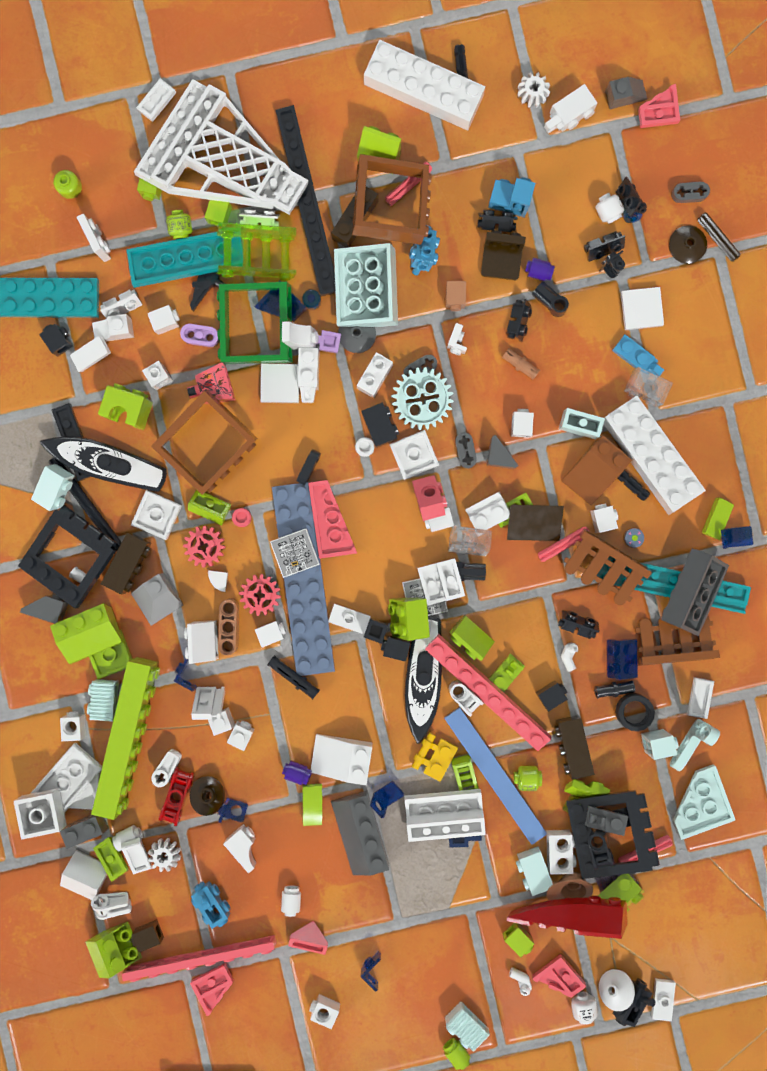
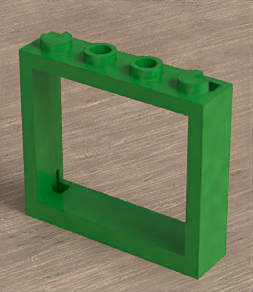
[217,282,293,364]

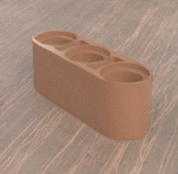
[218,599,239,656]

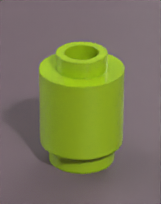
[443,1038,471,1070]

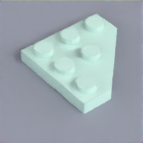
[673,764,735,840]

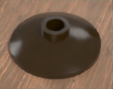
[669,225,707,264]
[190,776,225,816]

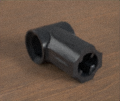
[532,281,569,317]
[456,562,486,581]

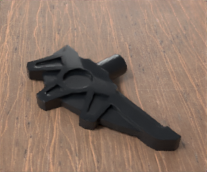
[190,270,226,312]

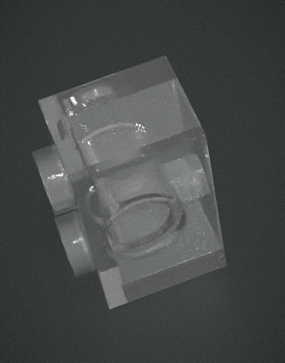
[624,367,673,407]
[448,526,492,556]

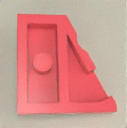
[638,84,680,128]
[532,954,586,998]
[190,963,234,1016]

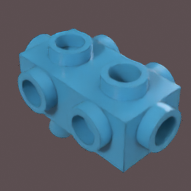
[409,225,440,275]
[191,881,231,929]

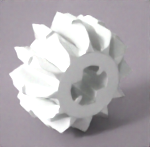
[517,72,550,108]
[148,838,181,872]

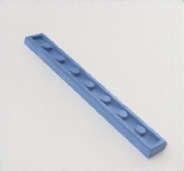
[444,707,547,845]

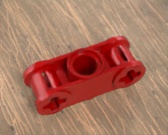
[158,767,195,826]

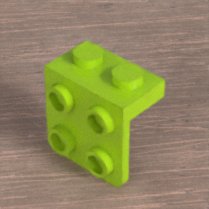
[598,874,645,912]

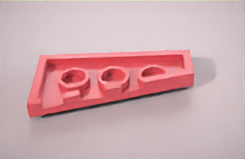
[308,480,357,559]

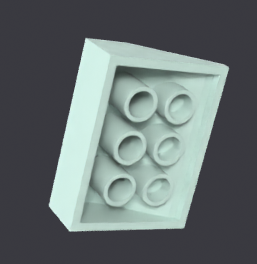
[334,243,398,327]

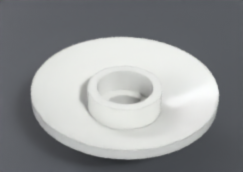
[599,969,635,1011]

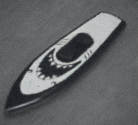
[40,436,167,492]
[404,616,442,744]

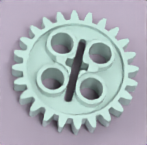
[391,367,454,430]

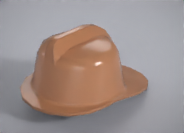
[546,872,593,900]

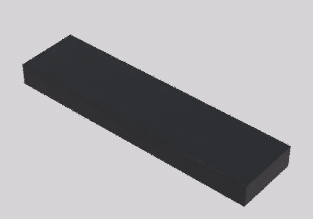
[52,403,91,481]

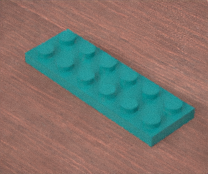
[126,227,246,288]
[0,278,99,318]

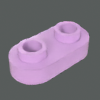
[180,324,219,347]

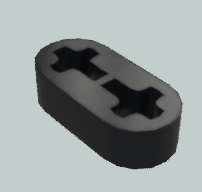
[296,449,321,485]

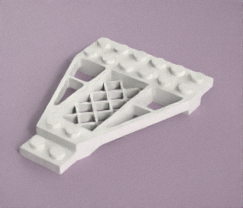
[134,79,308,215]

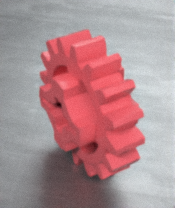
[183,526,226,567]
[239,574,281,616]

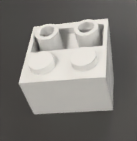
[184,620,219,664]

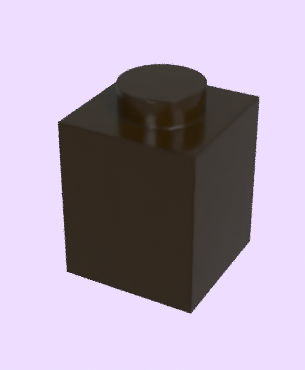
[131,920,164,953]

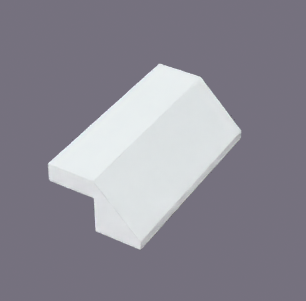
[404,789,486,842]

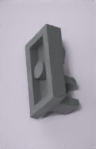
[585,806,628,836]

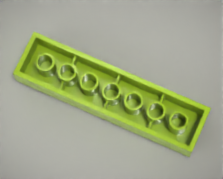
[91,657,160,820]

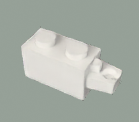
[544,84,597,133]
[298,348,320,403]

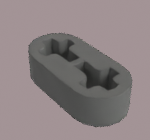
[671,182,710,203]
[404,355,437,377]
[455,432,477,469]

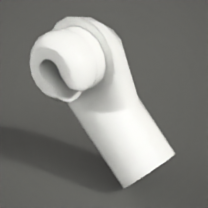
[561,643,578,672]
[509,967,532,996]

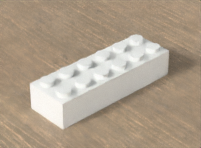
[364,40,485,131]
[603,396,706,515]

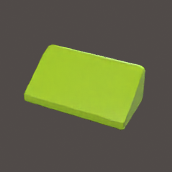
[188,490,231,525]
[702,497,734,540]

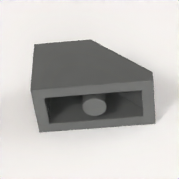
[605,77,647,109]
[20,593,68,624]

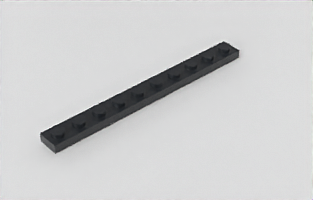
[276,105,336,297]

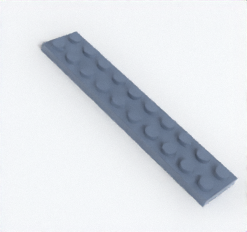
[272,482,335,676]

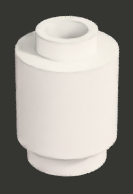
[112,825,143,851]
[281,886,301,917]

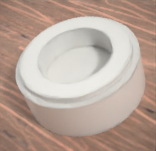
[355,437,375,457]

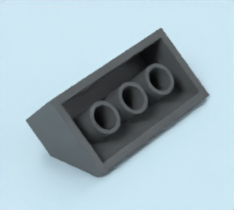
[661,548,729,636]
[331,790,389,876]

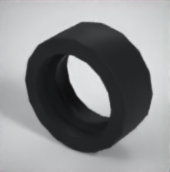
[615,693,655,731]

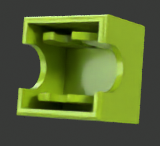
[98,383,153,430]

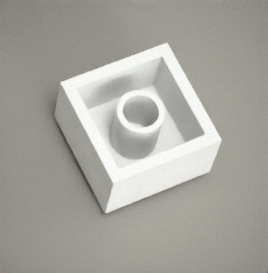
[14,788,67,840]

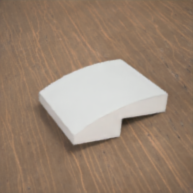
[417,558,465,605]

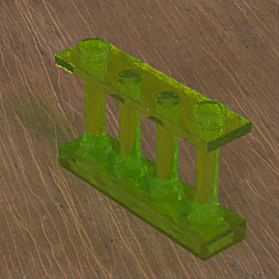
[217,222,296,281]

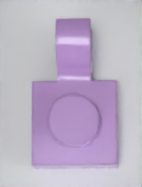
[316,330,341,354]

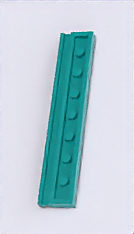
[593,556,751,614]

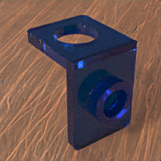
[721,526,754,549]
[174,659,197,692]
[370,781,404,818]
[217,798,248,823]
[360,951,381,992]

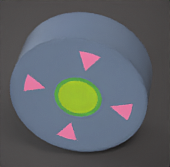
[624,528,644,548]

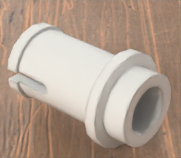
[69,567,86,583]

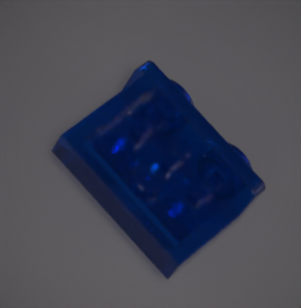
[607,639,638,680]

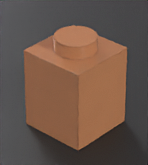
[446,281,466,311]

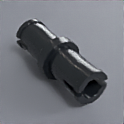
[594,680,635,699]

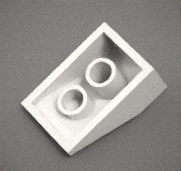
[311,734,373,785]

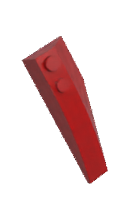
[507,896,628,939]

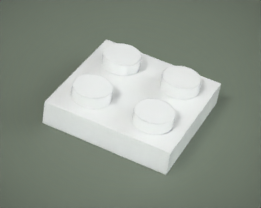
[77,214,111,262]

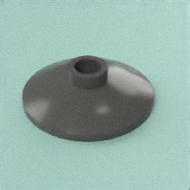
[338,326,376,353]

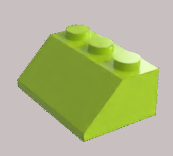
[50,603,123,664]

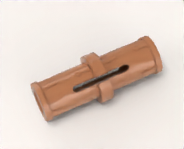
[502,348,540,380]

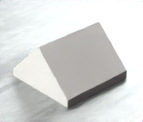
[60,850,107,900]

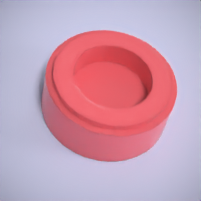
[232,508,252,527]

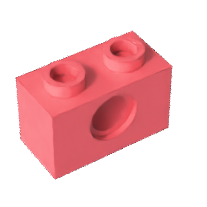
[412,475,447,521]

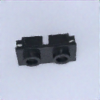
[616,177,647,217]
[477,210,518,233]
[584,231,625,262]
[599,250,625,278]
[506,299,532,342]
[558,610,599,639]

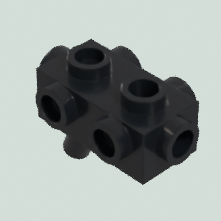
[612,978,656,1027]

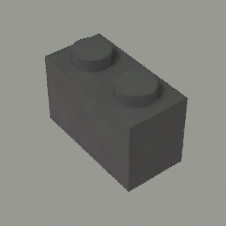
[60,815,109,849]

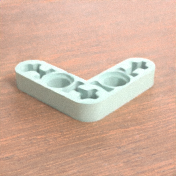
[670,719,720,771]

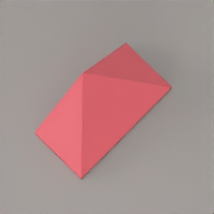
[288,921,328,955]

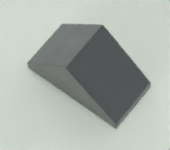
[487,435,519,469]

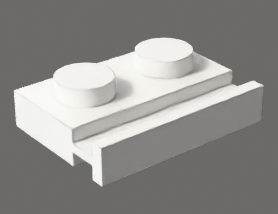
[465,491,510,534]
[191,687,225,720]

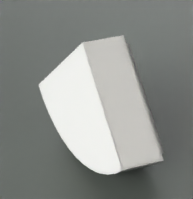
[208,570,228,592]

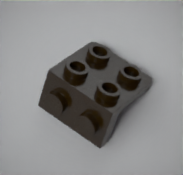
[481,230,526,281]

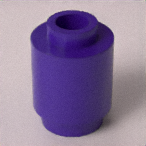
[525,257,555,281]
[282,761,312,785]

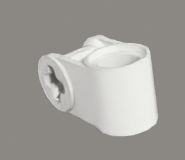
[449,680,484,717]

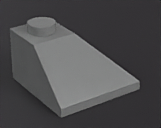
[131,573,184,626]

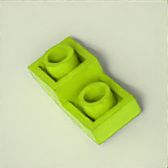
[564,779,610,798]
[302,784,322,826]

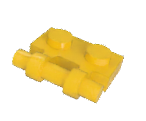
[412,732,458,782]

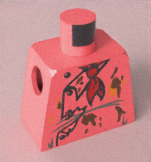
[187,363,236,404]

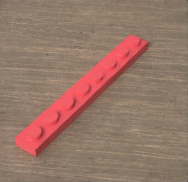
[425,634,552,751]
[121,935,276,982]

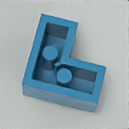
[488,177,535,218]

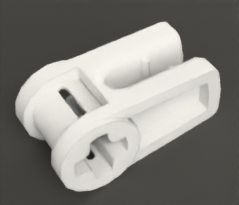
[151,749,182,787]
[91,892,132,920]

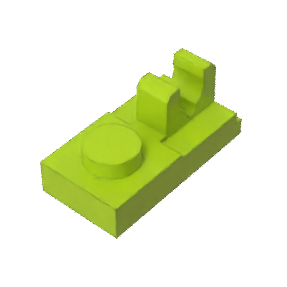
[489,654,525,692]
[93,837,129,882]

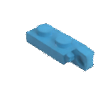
[612,335,664,378]

